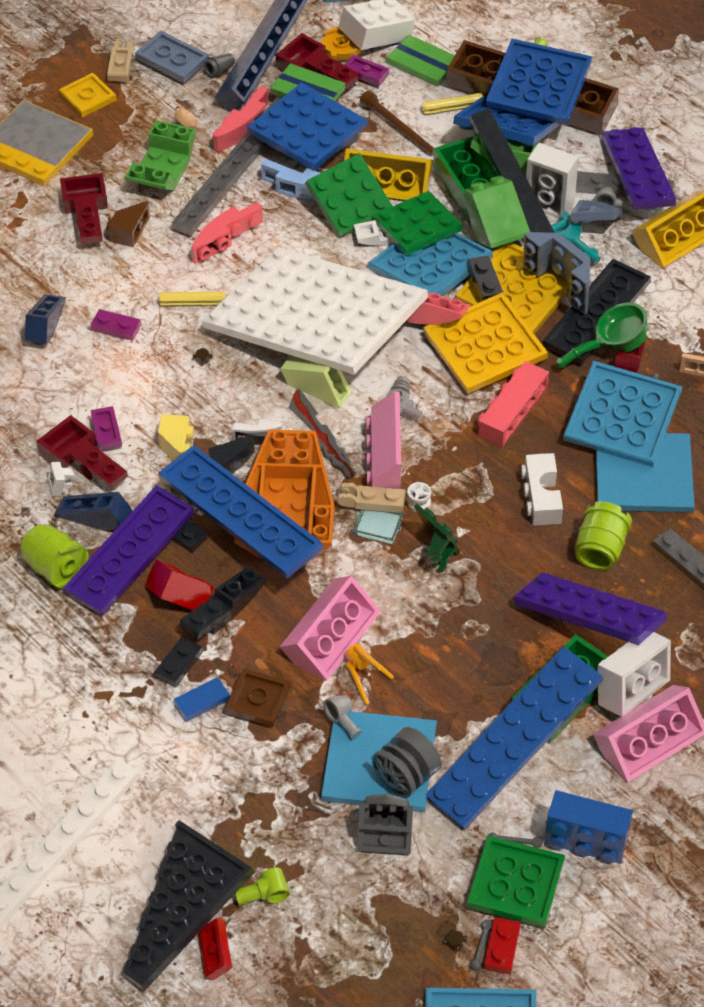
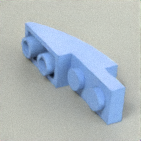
[261,159,320,201]

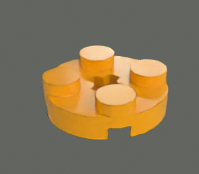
[321,27,361,62]

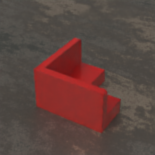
[145,559,215,610]

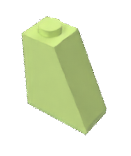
[280,355,352,408]

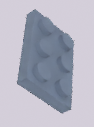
[135,30,209,83]

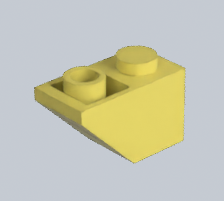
[158,414,194,461]

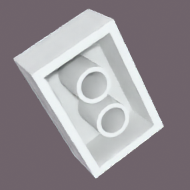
[339,0,416,50]
[526,143,579,219]
[597,632,671,717]

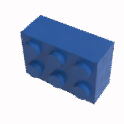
[544,790,633,864]

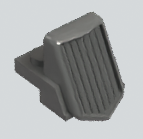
[358,794,413,854]

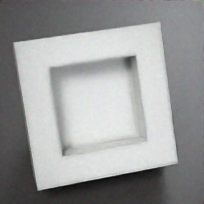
[47,462,74,496]

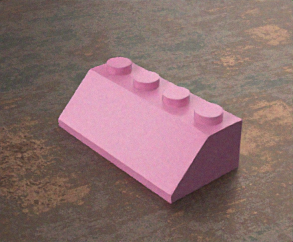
[366,392,401,489]
[280,575,381,681]
[593,685,704,782]

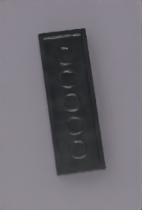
[543,259,651,365]

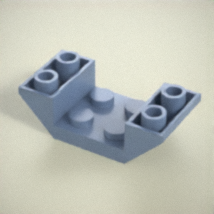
[523,232,590,314]

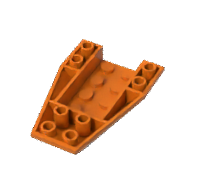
[234,429,334,559]

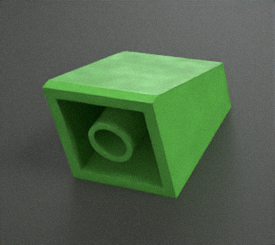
[464,176,530,248]

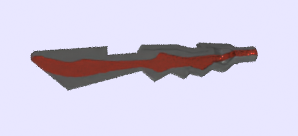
[289,389,356,479]

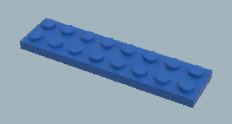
[158,445,324,578]
[426,646,603,830]

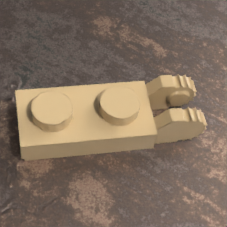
[107,39,134,82]
[337,482,406,513]

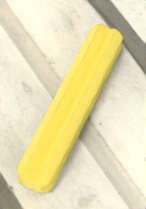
[422,93,483,114]
[159,291,225,306]

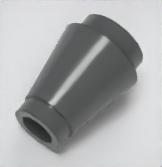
[204,53,235,77]

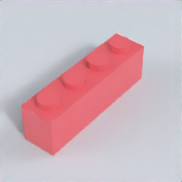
[477,361,549,447]

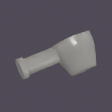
[594,187,634,213]
[323,695,362,739]

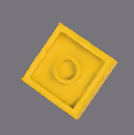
[58,73,117,118]

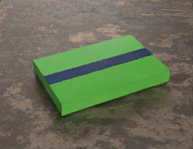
[386,35,455,86]
[270,64,346,101]

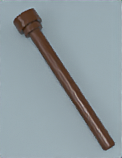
[360,90,434,156]

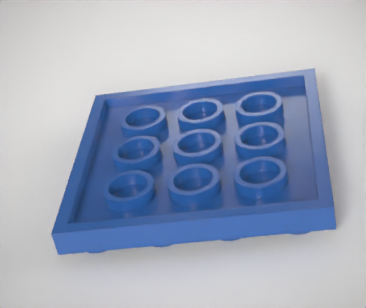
[486,38,592,125]
[247,82,368,171]
[453,96,561,146]

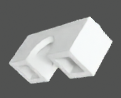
[521,453,563,526]

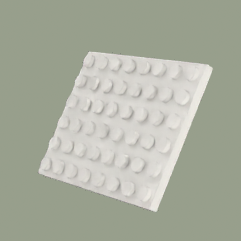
[202,247,428,375]

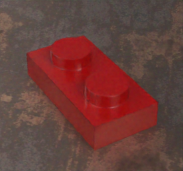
[484,917,521,975]
[199,918,232,980]

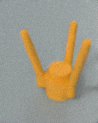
[345,644,394,705]

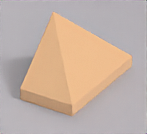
[679,353,704,377]

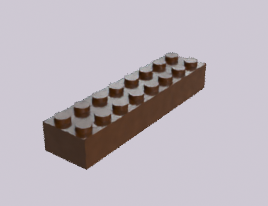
[447,40,619,135]

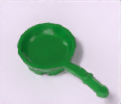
[556,302,649,368]

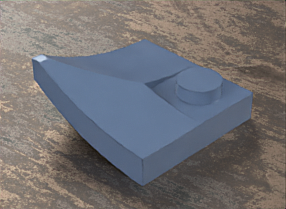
[571,200,624,224]

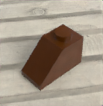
[106,202,150,248]

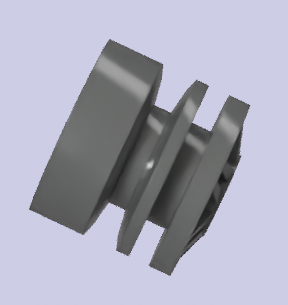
[371,727,442,798]

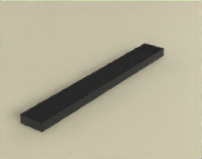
[469,108,555,233]

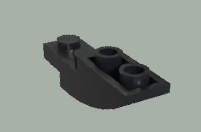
[170,434,255,492]
[180,566,266,639]

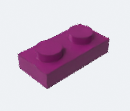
[345,54,389,87]
[90,309,141,341]
[90,406,122,451]

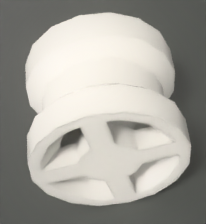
[407,482,431,512]

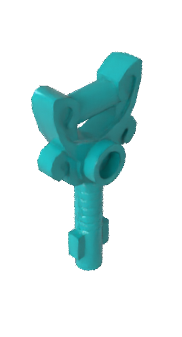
[551,212,601,264]

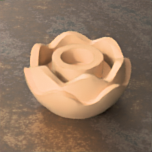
[175,107,198,129]

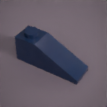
[25,294,66,345]
[54,492,133,530]

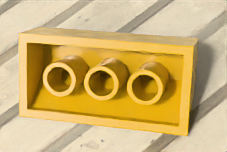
[344,148,434,200]
[631,190,704,268]

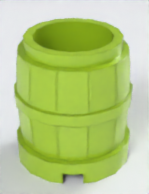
[575,501,632,570]
[20,524,89,588]

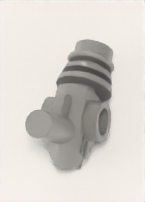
[388,376,423,420]

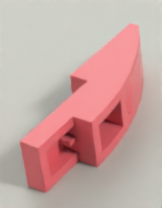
[212,86,268,152]
[192,202,263,264]
[405,293,470,324]

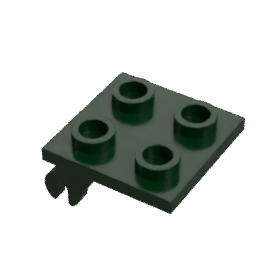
[414,504,460,573]

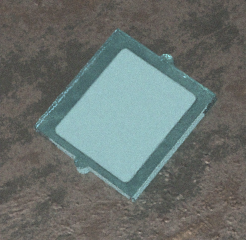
[353,510,404,544]

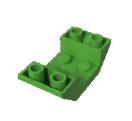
[125,120,196,191]

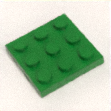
[305,153,392,238]
[373,191,463,256]
[467,835,565,928]

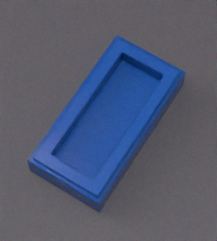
[173,677,230,722]

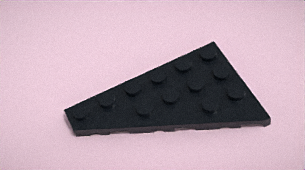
[123,820,254,991]

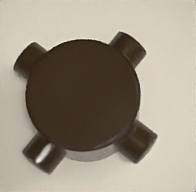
[193,348,213,365]
[443,929,467,952]

